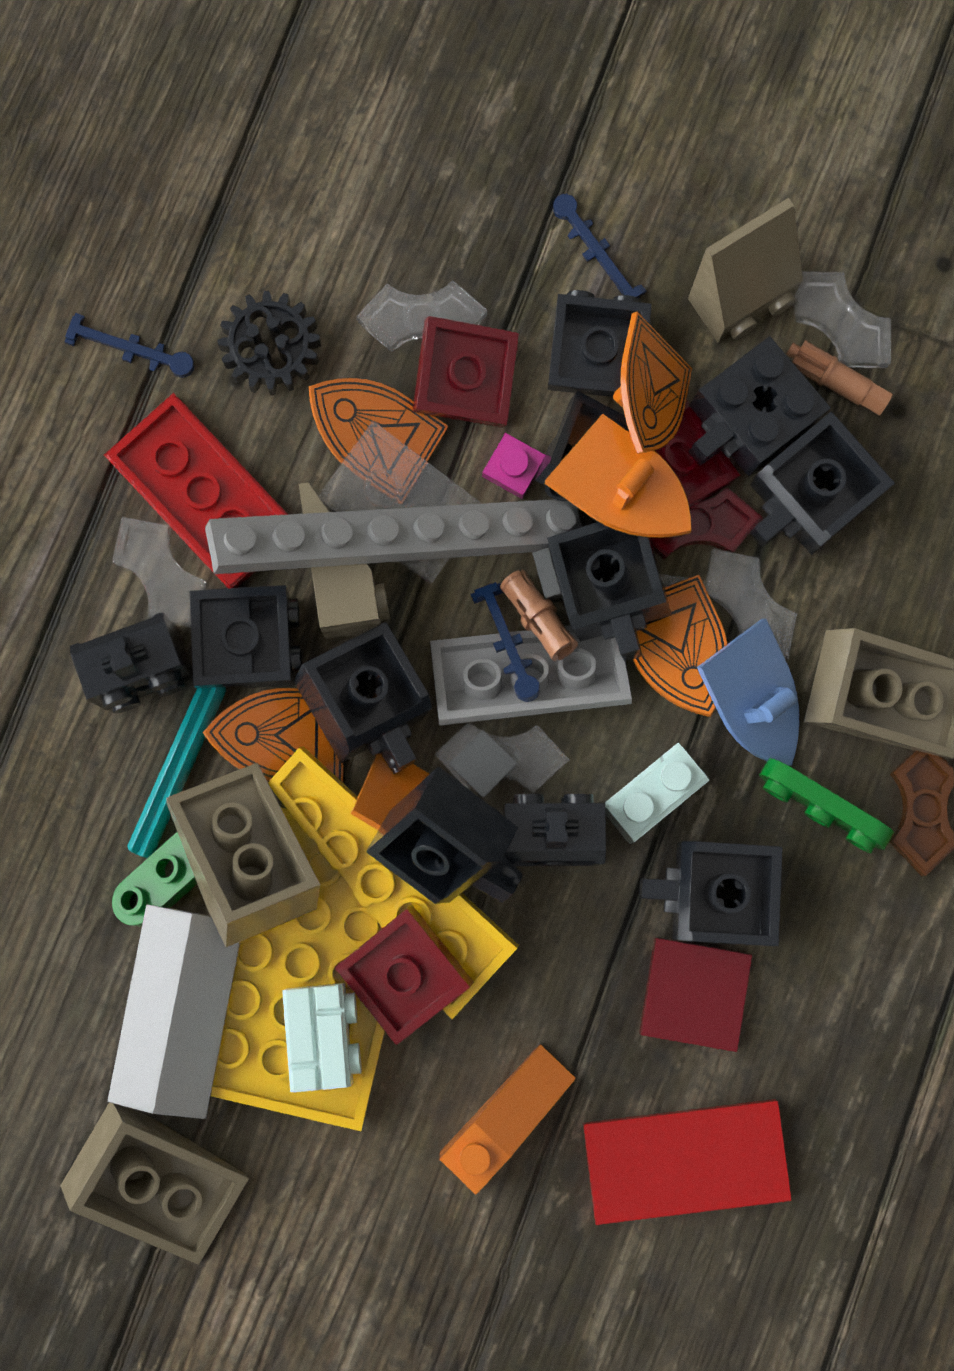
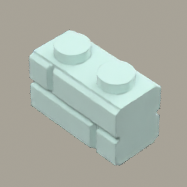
[605,743,709,844]
[282,983,361,1093]

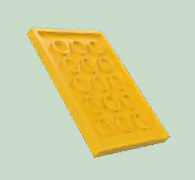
[211,808,385,1131]

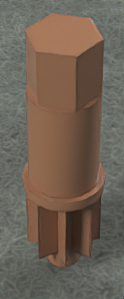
[786,340,893,416]

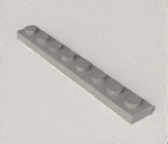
[205,499,582,574]

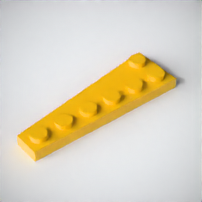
[268,746,519,1019]

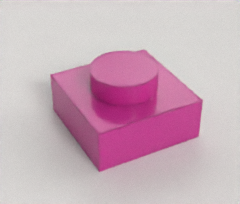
[482,433,545,499]

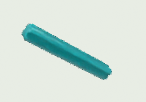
[127,687,226,858]

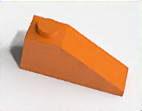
[439,1044,576,1195]

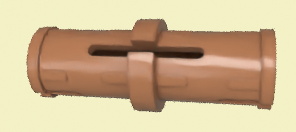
[500,570,578,661]

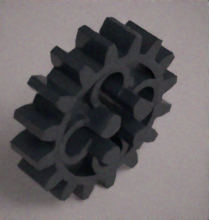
[218,290,321,395]

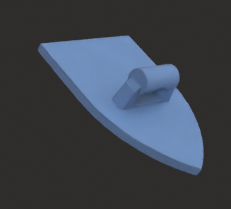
[697,619,799,766]

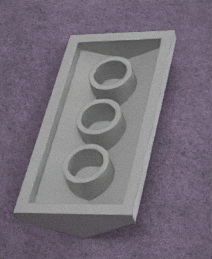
[430,625,632,725]
[107,904,240,1119]

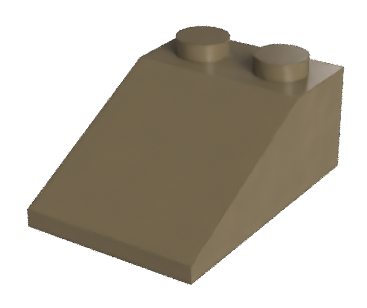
[688,198,803,343]
[299,482,390,642]
[804,628,954,759]
[166,763,320,947]
[60,1102,249,1265]

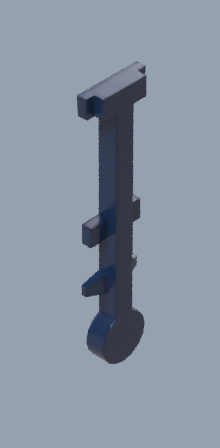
[553,194,647,298]
[65,313,195,378]
[470,582,540,702]

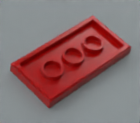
[104,393,288,588]
[583,1099,792,1225]

